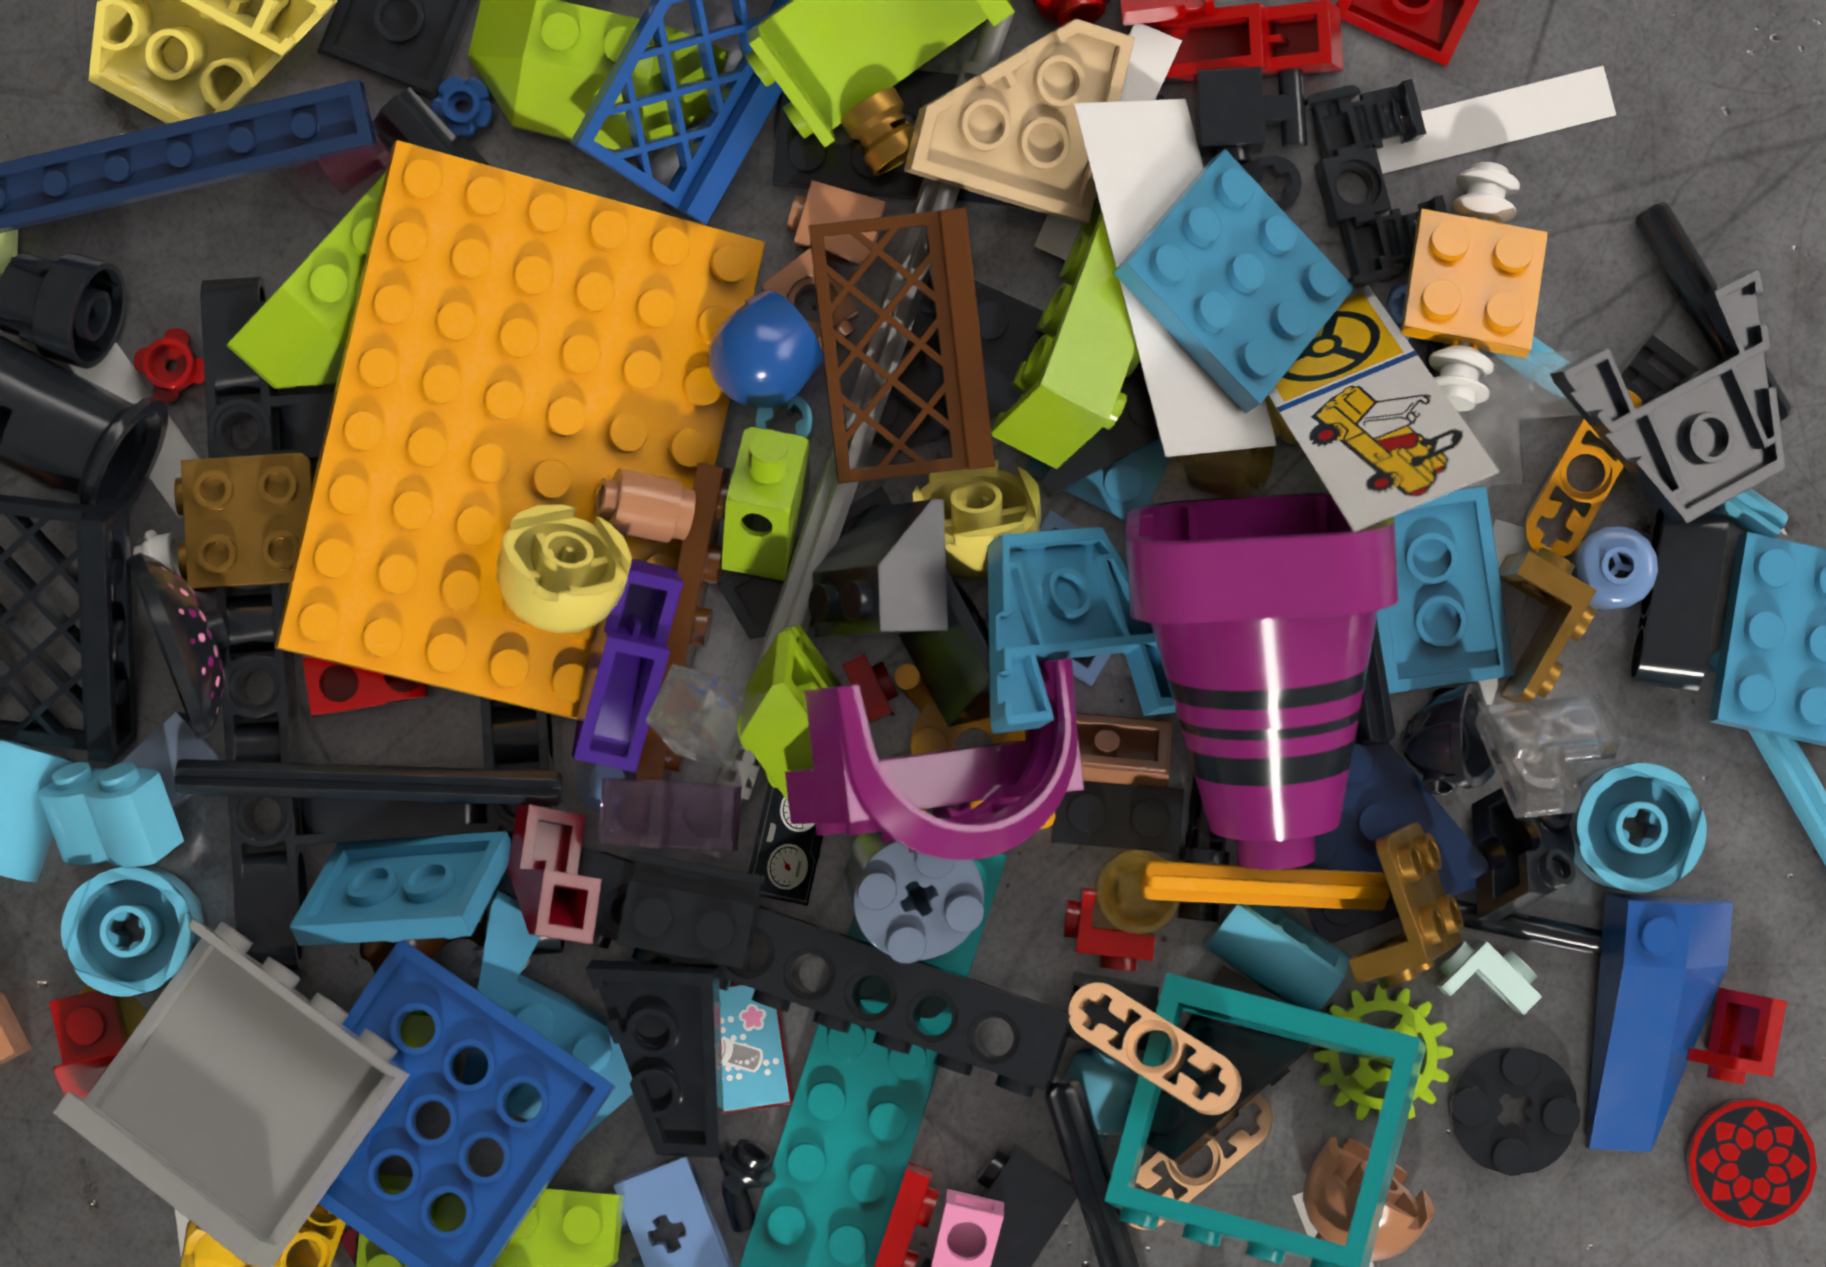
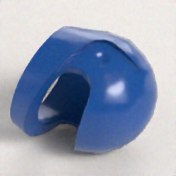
[708,290,823,408]

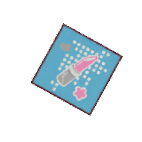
[719,982,794,1114]

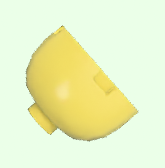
[913,459,1041,579]
[496,505,632,633]

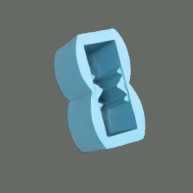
[37,762,184,867]

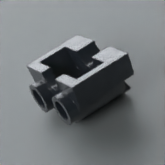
[1472,775,1576,921]

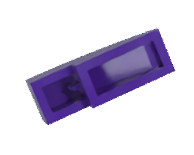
[572,559,684,773]

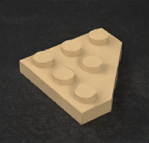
[904,19,1135,225]

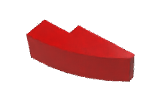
[1143,0,1344,82]

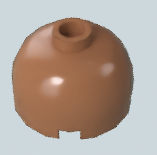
[1302,1136,1436,1261]

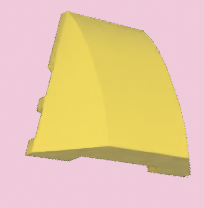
[88,0,338,124]

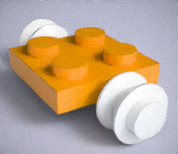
[1400,162,1548,411]

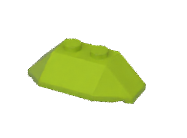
[468,0,728,151]
[226,171,386,389]
[737,624,877,801]

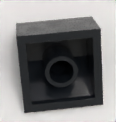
[809,499,948,637]

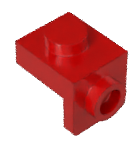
[1063,887,1156,972]
[1686,987,1787,1085]

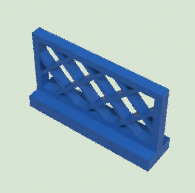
[570,0,790,224]

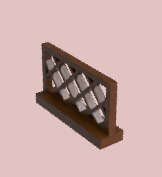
[808,207,995,484]

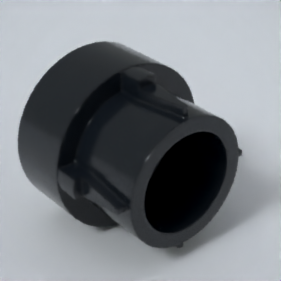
[0,253,126,369]

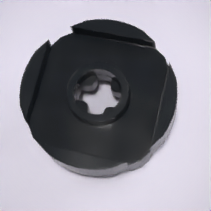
[1449,1046,1581,1176]

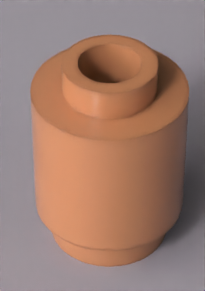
[595,468,696,544]

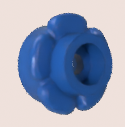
[431,76,494,138]

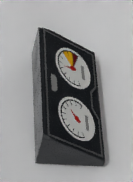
[748,782,824,906]

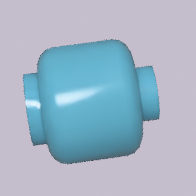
[1064,1046,1142,1143]

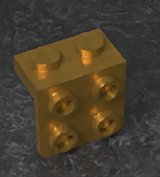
[174,453,313,593]
[1499,547,1597,703]
[1348,822,1463,989]

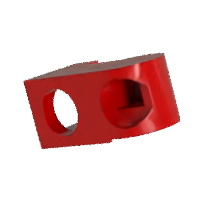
[302,657,428,718]

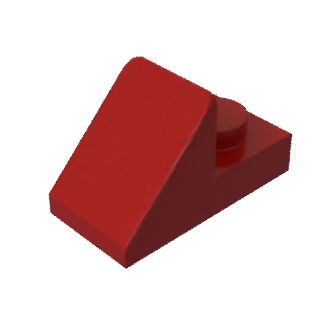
[49,990,128,1098]

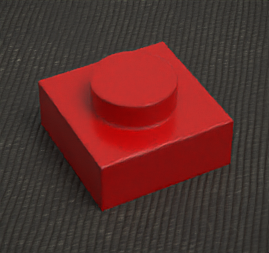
[842,654,899,724]

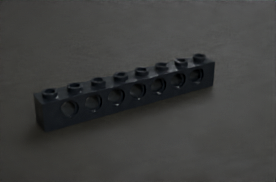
[577,847,1072,1097]

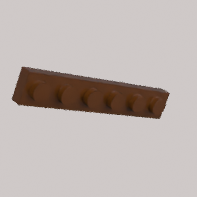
[623,463,731,848]

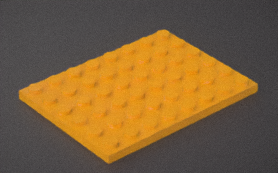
[274,140,765,720]

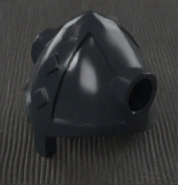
[1400,683,1518,795]

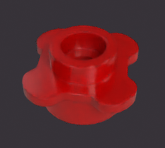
[133,328,205,404]

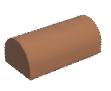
[1076,712,1172,788]

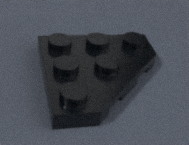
[872,275,1047,455]

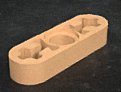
[1068,983,1241,1115]
[1121,1093,1273,1230]

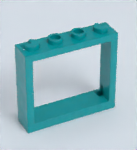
[1104,973,1426,1267]

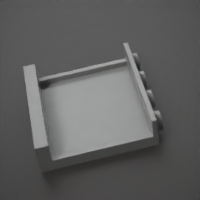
[53,919,410,1267]

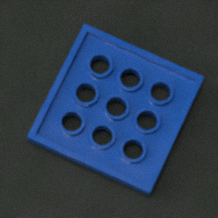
[318,940,616,1267]

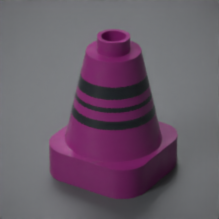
[1125,492,1399,870]

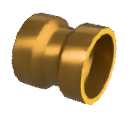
[840,87,915,176]

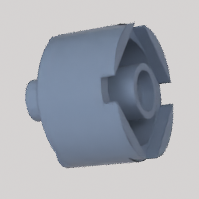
[843,831,984,964]

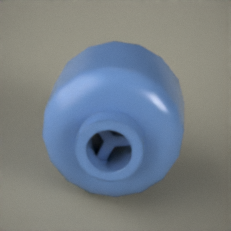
[1570,525,1658,611]

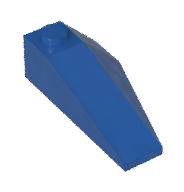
[1585,892,1733,1152]

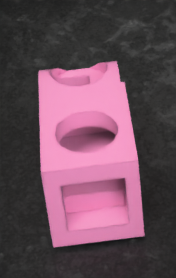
[931,1189,1004,1267]

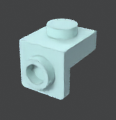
[1434,940,1542,1015]

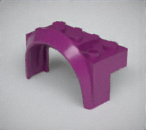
[785,658,1084,860]

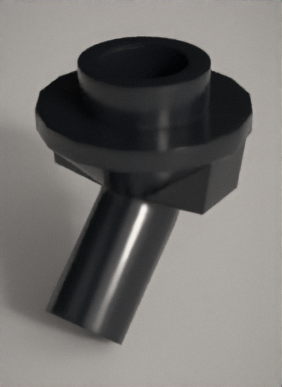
[718,1139,776,1232]

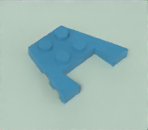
[988,527,1176,733]
[462,890,721,1145]

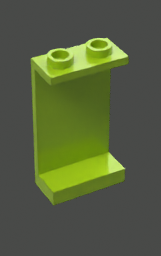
[745,0,1015,147]

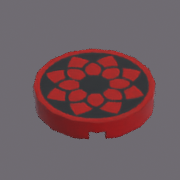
[1685,1098,1817,1228]

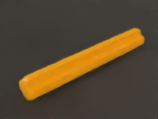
[1140,861,1390,911]

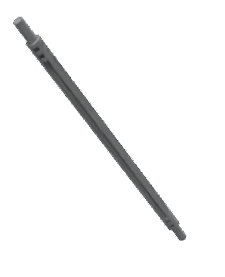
[697,13,1014,859]

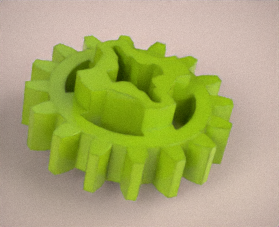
[1310,983,1453,1121]

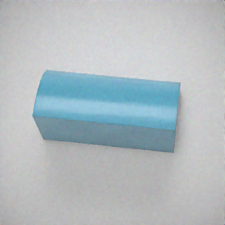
[0,740,79,882]
[1202,904,1351,1011]

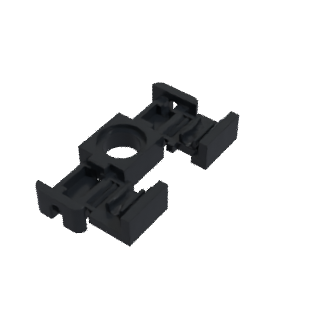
[1305,79,1447,289]

